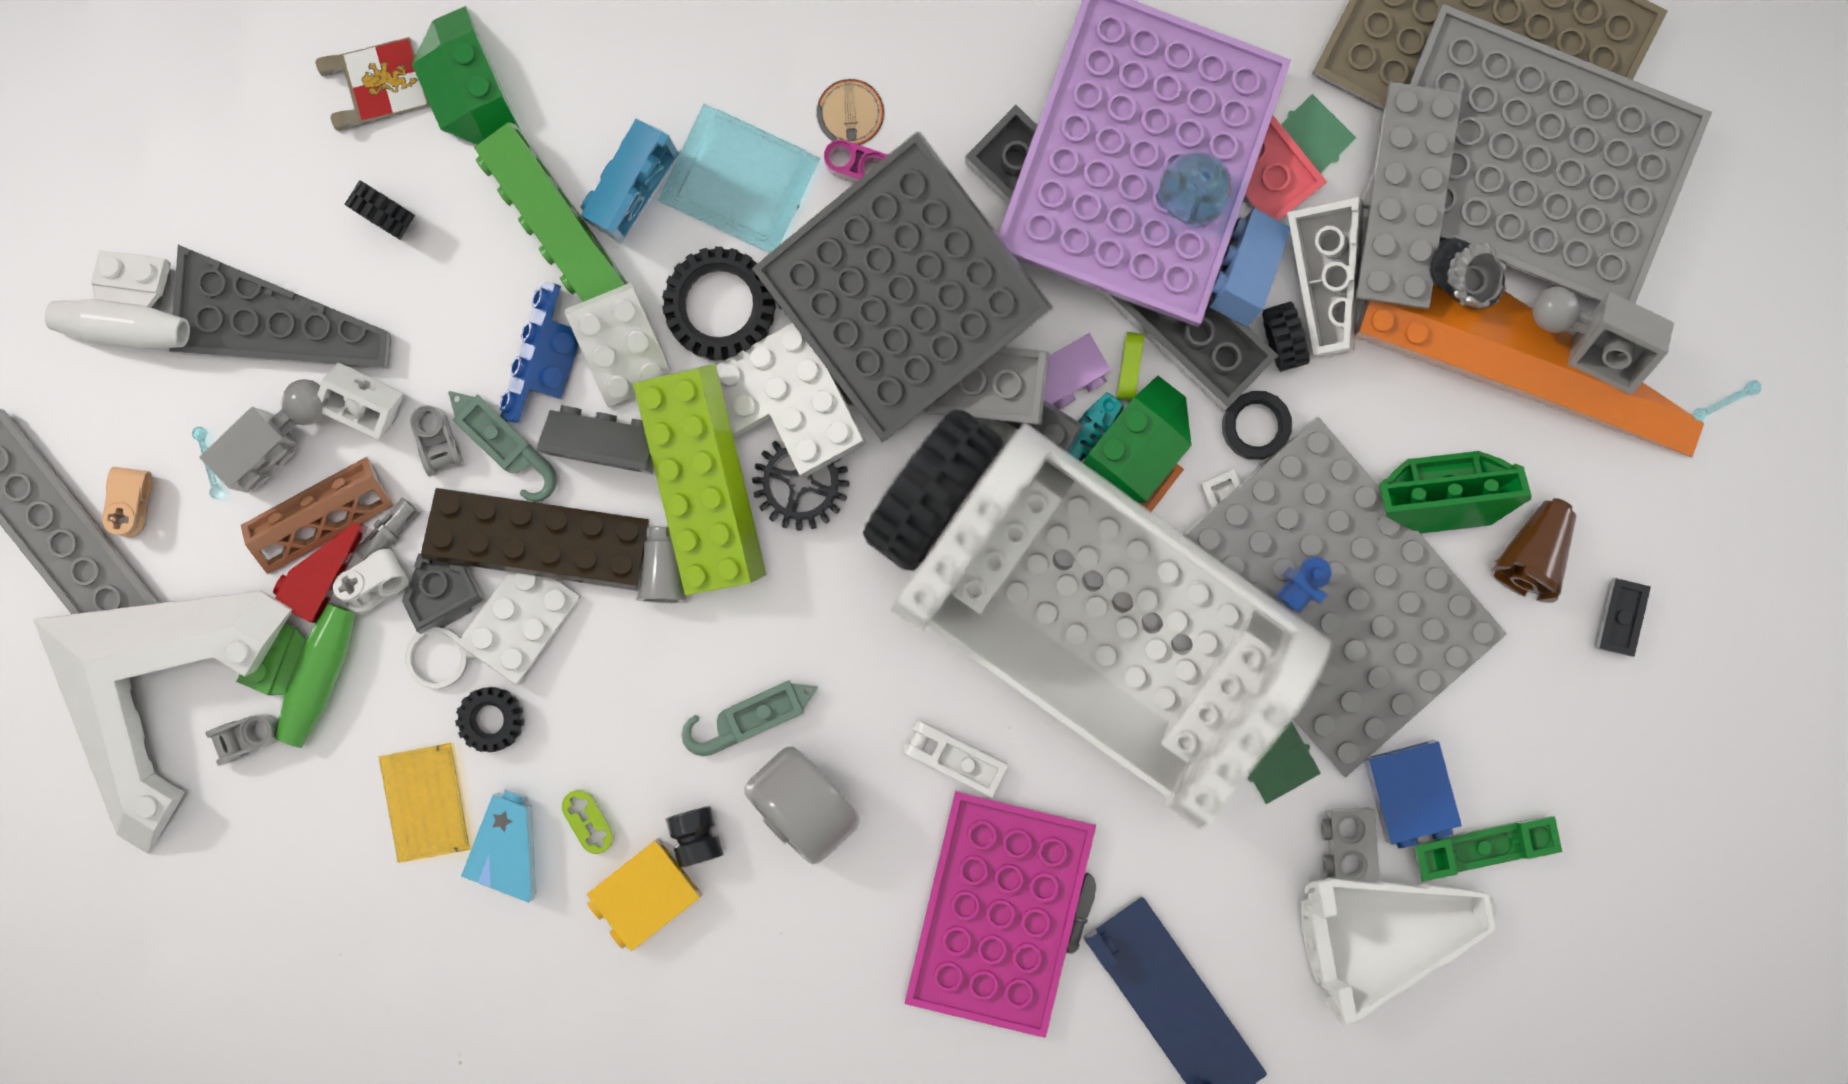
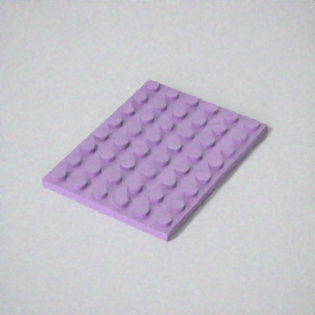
[998,0,1291,327]

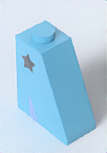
[461,789,536,903]

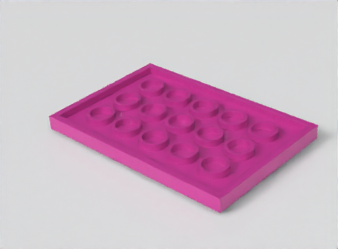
[904,791,1096,1038]

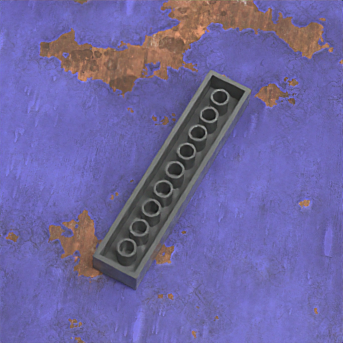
[965,104,1278,411]

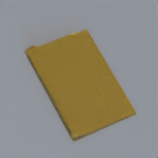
[379,743,470,863]

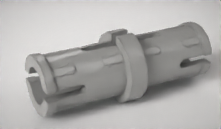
[354,497,420,560]

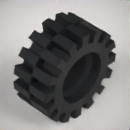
[344,180,415,240]
[1262,301,1310,372]
[455,687,525,753]

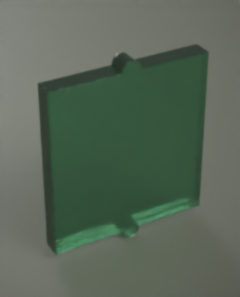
[1281,94,1356,174]
[1247,721,1321,804]

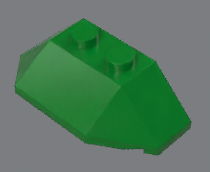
[412,6,521,145]
[1083,375,1192,503]
[1379,451,1532,534]

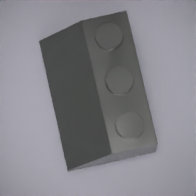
[537,405,653,474]

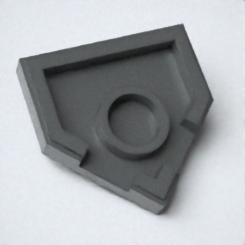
[402,553,484,634]

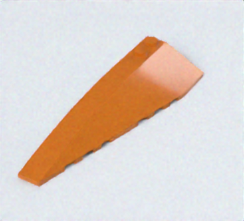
[1355,282,1704,457]

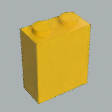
[586,838,703,951]

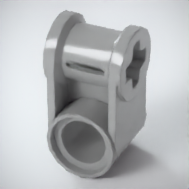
[410,405,464,477]
[205,714,278,766]

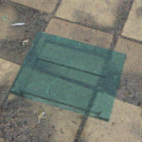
[658,104,820,253]

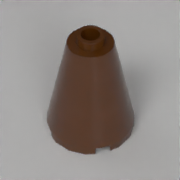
[1491,498,1577,603]

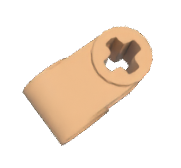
[102,466,152,538]

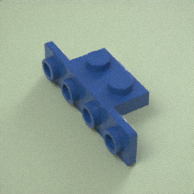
[499,282,579,423]

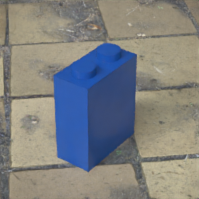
[1364,740,1462,849]

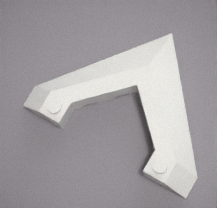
[33,590,293,854]

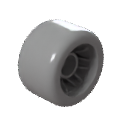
[744,747,860,864]

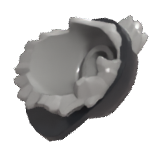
[1430,237,1506,309]

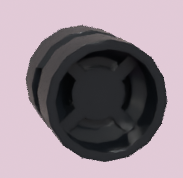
[665,806,724,868]

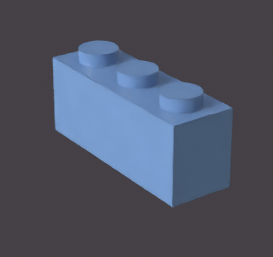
[1209,208,1290,327]

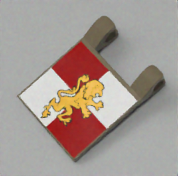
[315,37,429,131]

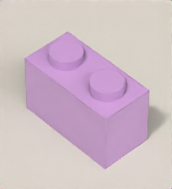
[1044,333,1111,410]

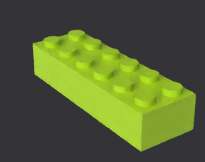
[633,363,767,596]

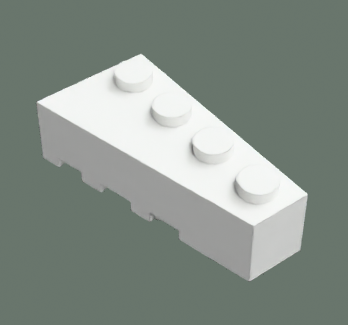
[1287,197,1363,357]

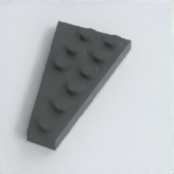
[169,244,390,368]

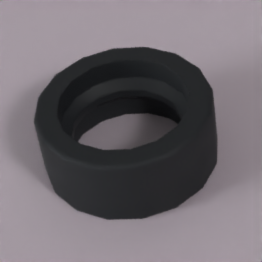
[1222,391,1292,460]

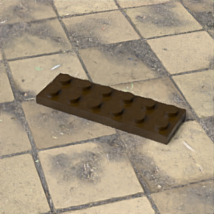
[421,488,650,591]

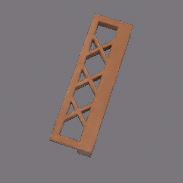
[240,457,394,574]

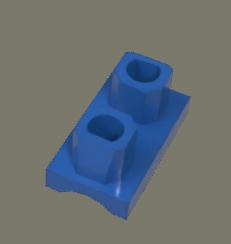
[1275,557,1332,613]

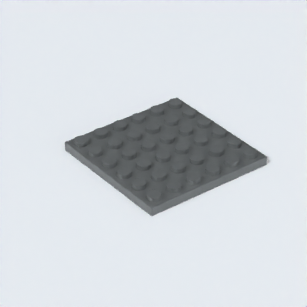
[752,132,1054,442]

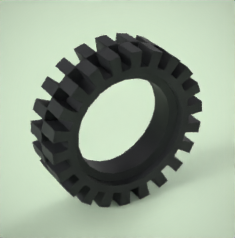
[662,246,776,361]

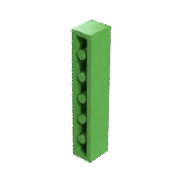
[474,122,640,302]

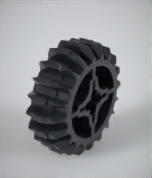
[752,441,850,531]

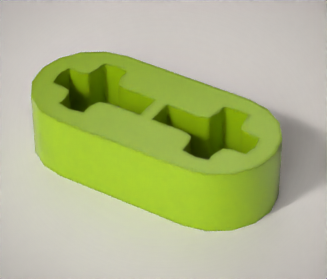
[1116,331,1144,401]
[562,790,614,854]

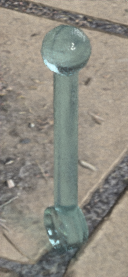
[1693,380,1762,422]
[192,426,223,499]

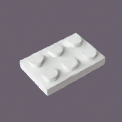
[565,282,672,408]
[457,572,580,686]

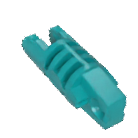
[1069,392,1124,462]

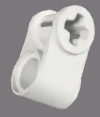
[333,549,408,614]

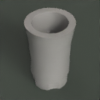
[636,527,687,603]

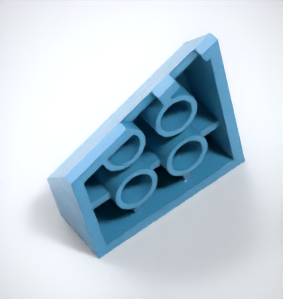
[581,119,679,244]

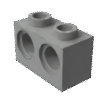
[1321,807,1380,883]

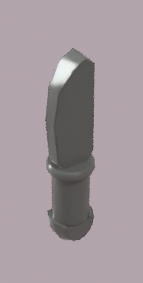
[1066,872,1096,954]

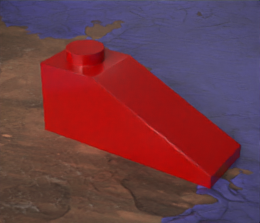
[273,523,368,623]

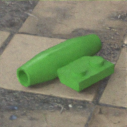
[236,603,356,748]

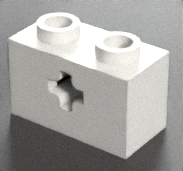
[317,362,404,440]

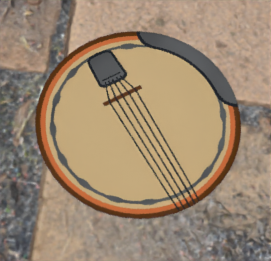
[816,79,884,145]

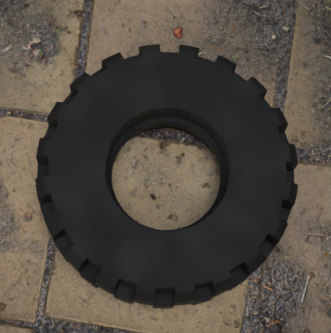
[863,409,1005,571]

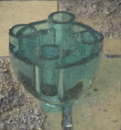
[1158,151,1233,227]

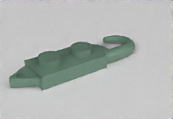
[448,391,557,502]
[681,680,818,756]

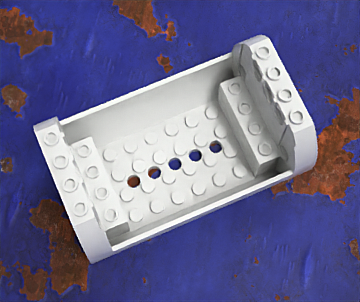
[891,423,1331,829]

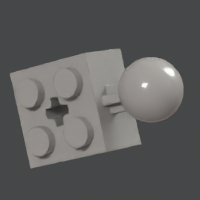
[1532,287,1674,395]
[199,379,328,492]

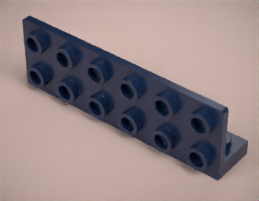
[1083,897,1267,1084]

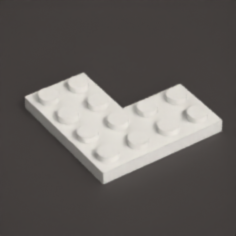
[716,323,867,478]

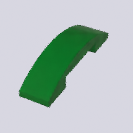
[1414,816,1562,882]

